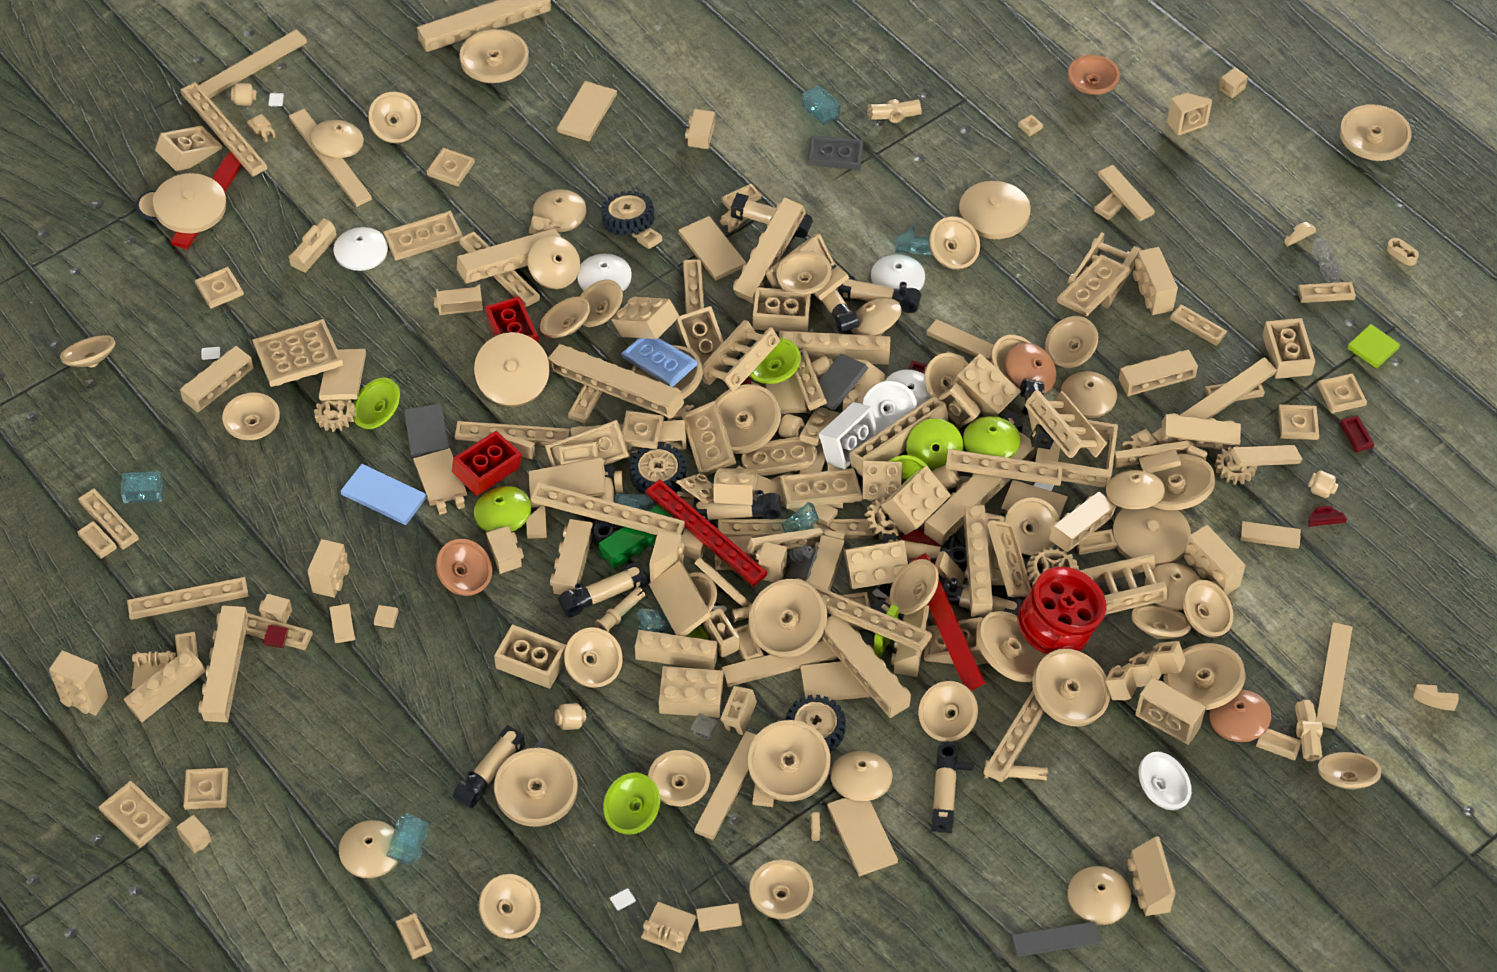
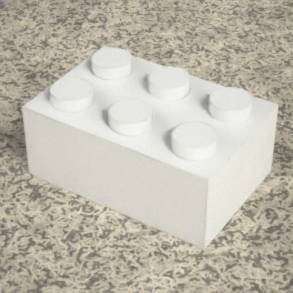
[819,402,878,469]

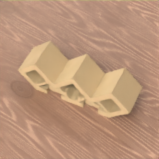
[1105,641,1186,701]

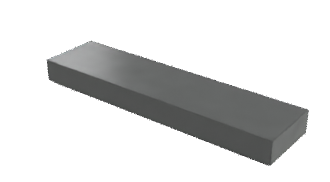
[1011,922,1100,957]

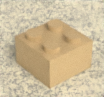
[308,539,350,598]

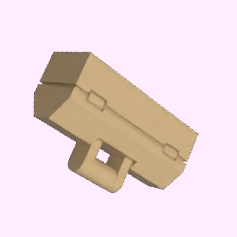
[289,219,337,273]

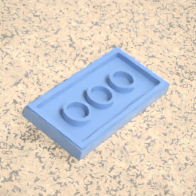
[621,338,698,387]
[341,464,427,525]

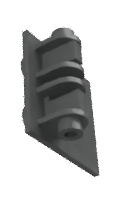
[783,545,819,580]

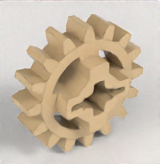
[314,399,356,432]
[1215,446,1257,485]
[864,498,902,540]

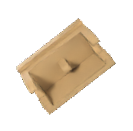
[720,686,757,735]

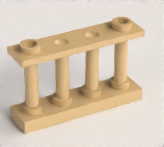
[1068,232,1141,309]
[702,320,780,392]
[1025,391,1107,458]
[1080,553,1167,615]

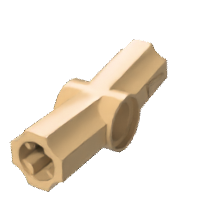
[868,100,922,123]
[1295,700,1323,761]

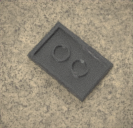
[808,136,864,170]
[819,354,868,411]
[404,404,448,458]

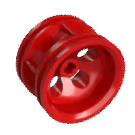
[1017,567,1107,655]

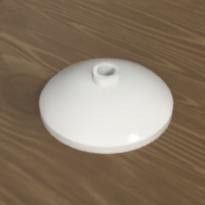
[334,227,388,271]
[577,253,631,291]
[871,254,925,291]
[885,370,932,410]
[862,381,917,433]
[1139,752,1191,810]

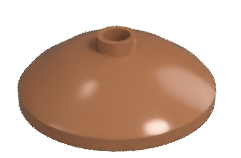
[1068,55,1120,95]
[1005,343,1056,394]
[436,539,492,596]
[1209,689,1271,742]

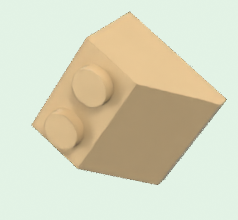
[1167,93,1212,136]
[937,382,981,429]
[650,531,685,583]

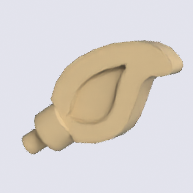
[666,404,694,421]

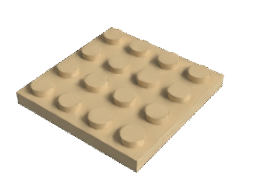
[253,319,343,387]

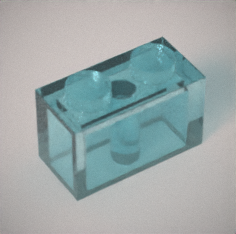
[802,84,841,125]
[120,471,164,503]
[386,813,429,866]

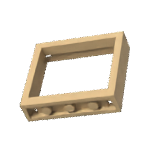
[1035,420,1118,488]

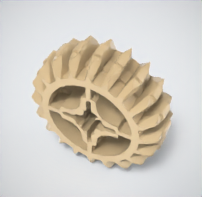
[1026,546,1079,587]

